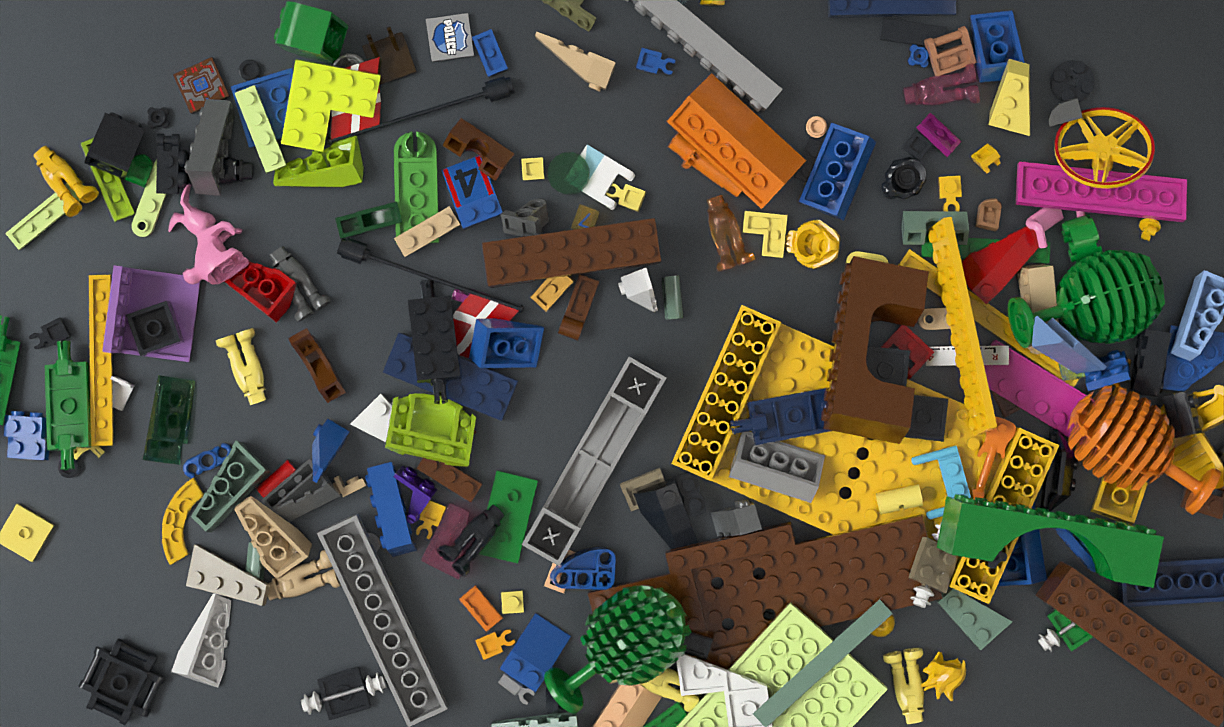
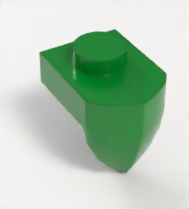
[125,154,154,188]

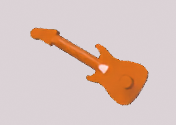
[972,416,1016,499]

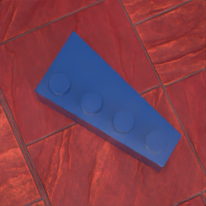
[365,462,417,557]

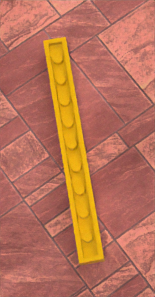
[898,249,1083,387]

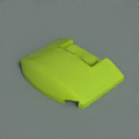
[385,394,476,467]

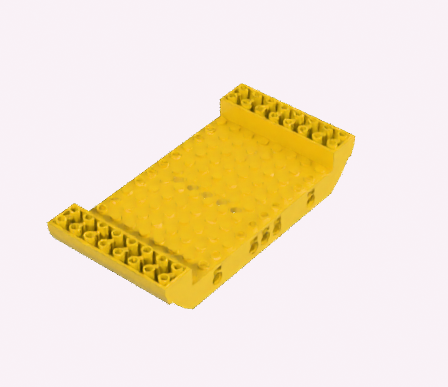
[671,305,1059,604]

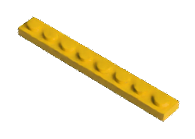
[89,275,113,446]

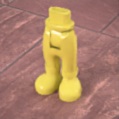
[216,328,266,405]
[883,648,924,724]
[639,668,699,712]

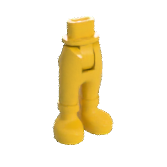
[33,146,99,217]

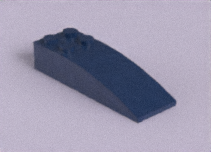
[828,0,956,19]

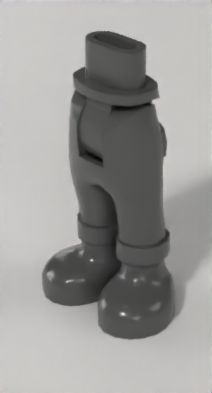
[269,246,331,322]

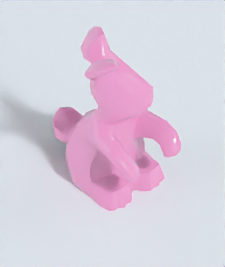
[168,184,249,285]

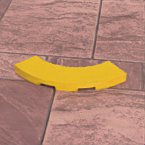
[162,477,204,565]

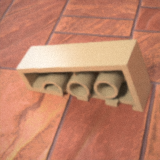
[1017,264,1059,354]

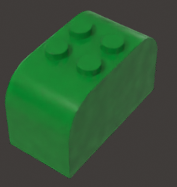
[274,1,349,65]

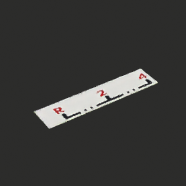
[926,346,1009,366]

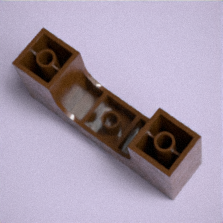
[482,218,661,288]
[821,256,929,444]

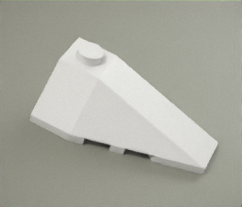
[618,268,658,312]

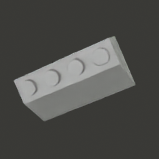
[729,431,825,503]

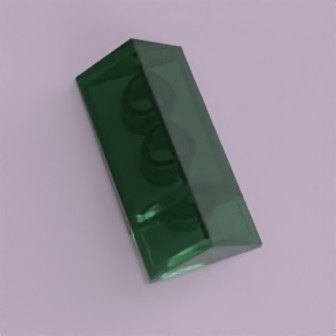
[143,375,195,465]

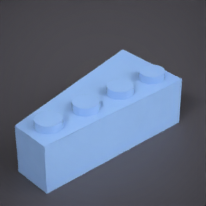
[1171,270,1224,361]

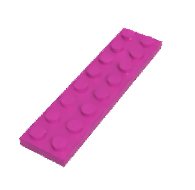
[1016,161,1187,222]

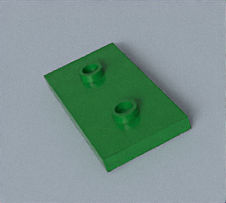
[479,471,538,564]

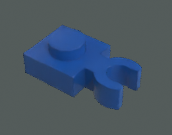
[636,48,676,75]

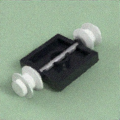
[301,667,387,720]

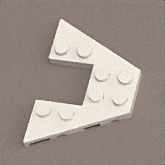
[677,654,773,727]

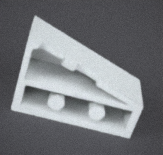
[350,394,392,442]

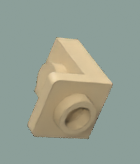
[333,476,367,497]

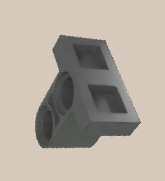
[501,198,549,237]

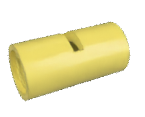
[876,484,923,514]

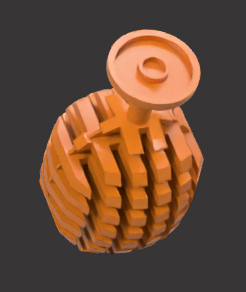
[1067,385,1221,515]

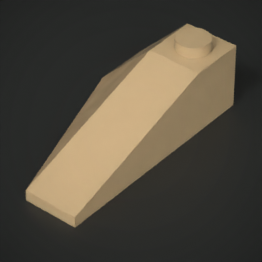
[535,32,616,92]
[235,496,312,579]

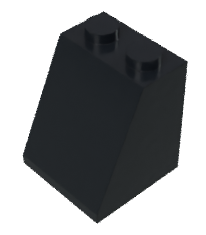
[84,112,145,180]

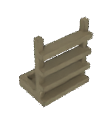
[620,468,665,512]

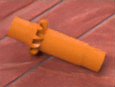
[668,132,742,197]

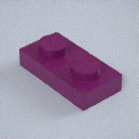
[916,113,961,157]

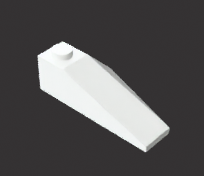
[171,593,231,688]

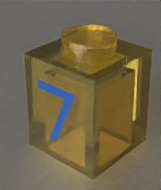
[571,204,600,230]

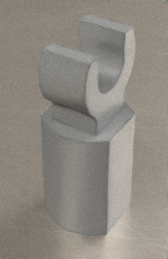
[498,673,535,705]

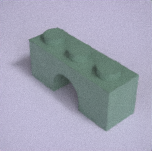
[901,211,969,245]

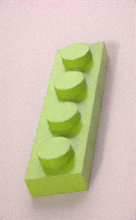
[80,138,135,223]

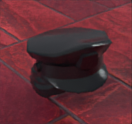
[881,157,927,199]

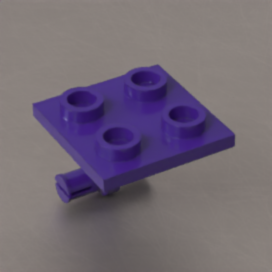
[393,466,438,524]

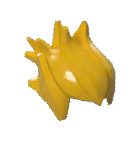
[921,652,966,701]

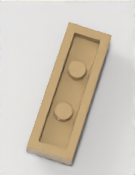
[394,206,460,257]

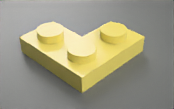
[742,211,787,258]

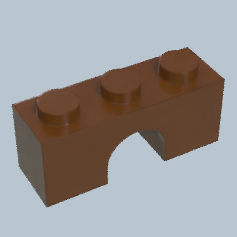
[443,118,514,181]
[417,458,483,503]

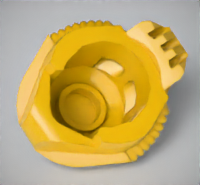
[784,220,840,269]

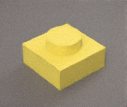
[521,157,544,181]
[501,590,524,614]

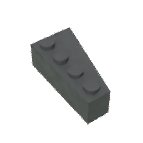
[185,99,235,196]

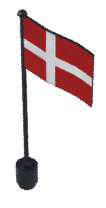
[327,57,515,145]
[337,238,524,358]

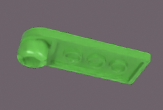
[394,131,439,244]

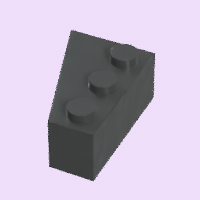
[261,458,341,522]
[710,498,762,537]

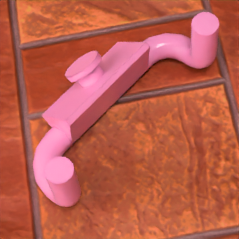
[1026,208,1085,248]

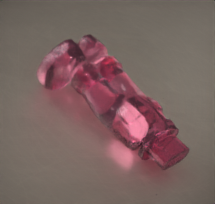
[903,63,980,105]

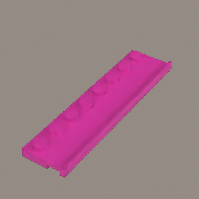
[984,340,1092,443]

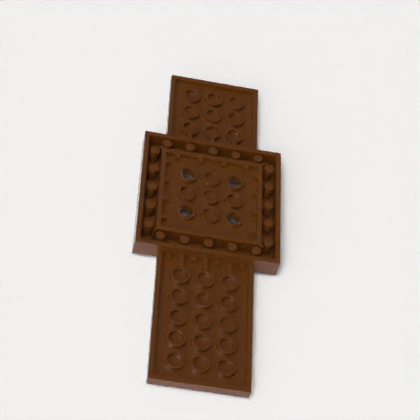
[588,514,943,670]

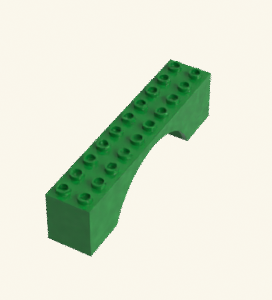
[937,494,1164,588]

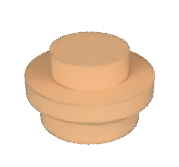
[806,116,827,138]

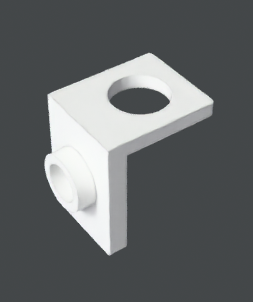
[110,376,135,411]

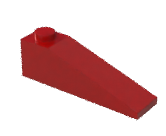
[961,226,1039,304]
[224,262,297,323]

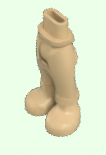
[268,550,341,601]

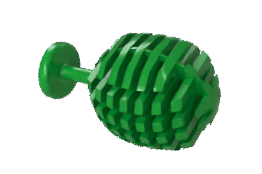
[1008,250,1165,348]
[544,585,691,714]

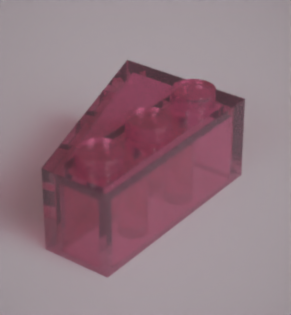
[421,502,470,580]

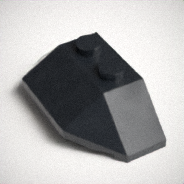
[1040,428,1078,512]

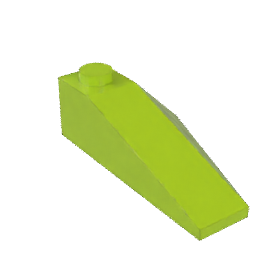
[273,136,364,187]

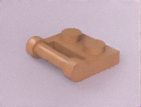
[924,26,977,77]

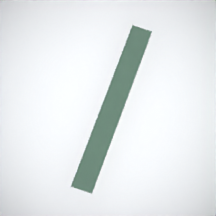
[753,599,893,727]

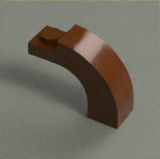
[288,328,346,403]

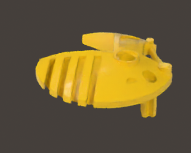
[1159,385,1224,489]

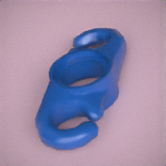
[183,443,232,478]

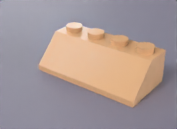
[592,684,662,727]

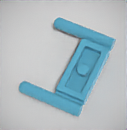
[911,445,971,520]

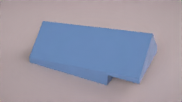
[1032,316,1107,374]

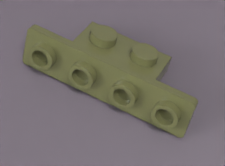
[541,0,597,32]

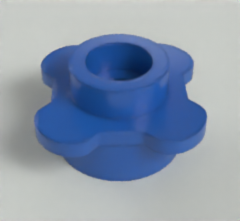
[908,45,929,68]

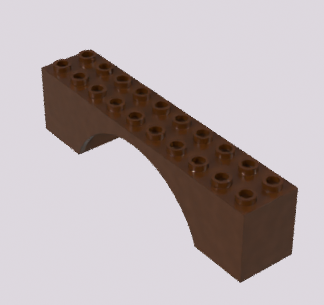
[1035,561,1224,727]

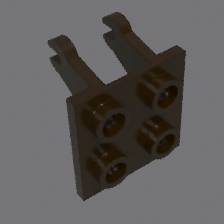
[362,26,417,85]

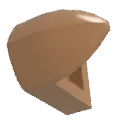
[975,198,1002,232]

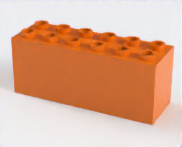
[667,73,806,209]

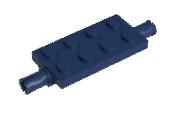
[730,387,831,445]

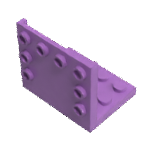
[102,265,201,362]

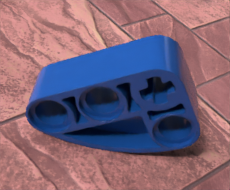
[550,547,616,590]

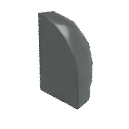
[1049,97,1083,127]

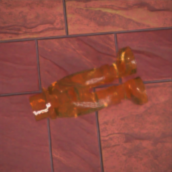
[706,195,756,272]

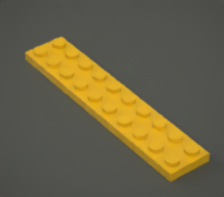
[928,217,997,436]

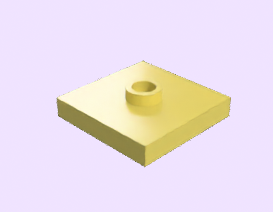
[0,504,55,562]

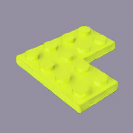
[281,59,381,152]

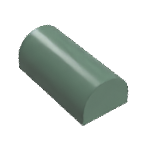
[661,276,684,320]
[245,542,265,580]

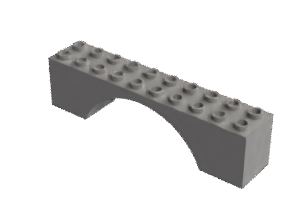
[522,357,666,566]

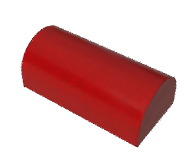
[256,459,297,498]

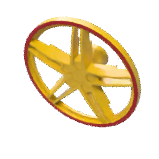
[1054,107,1155,188]

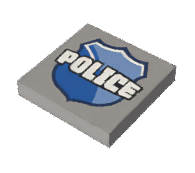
[426,13,474,62]

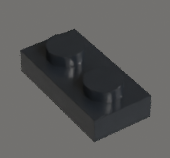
[794,138,823,183]

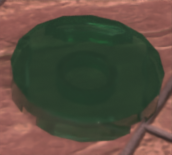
[548,152,590,195]

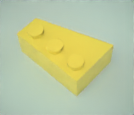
[989,59,1031,136]

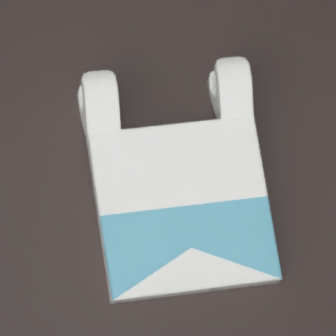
[565,145,635,210]

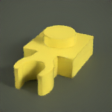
[606,183,646,212]

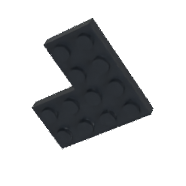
[866,346,948,442]

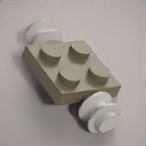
[908,523,959,608]

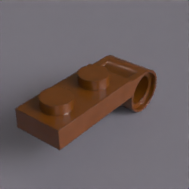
[558,274,599,341]

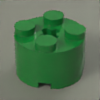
[1061,214,1102,262]

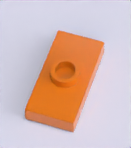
[459,585,503,632]

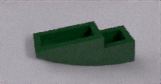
[335,202,402,239]

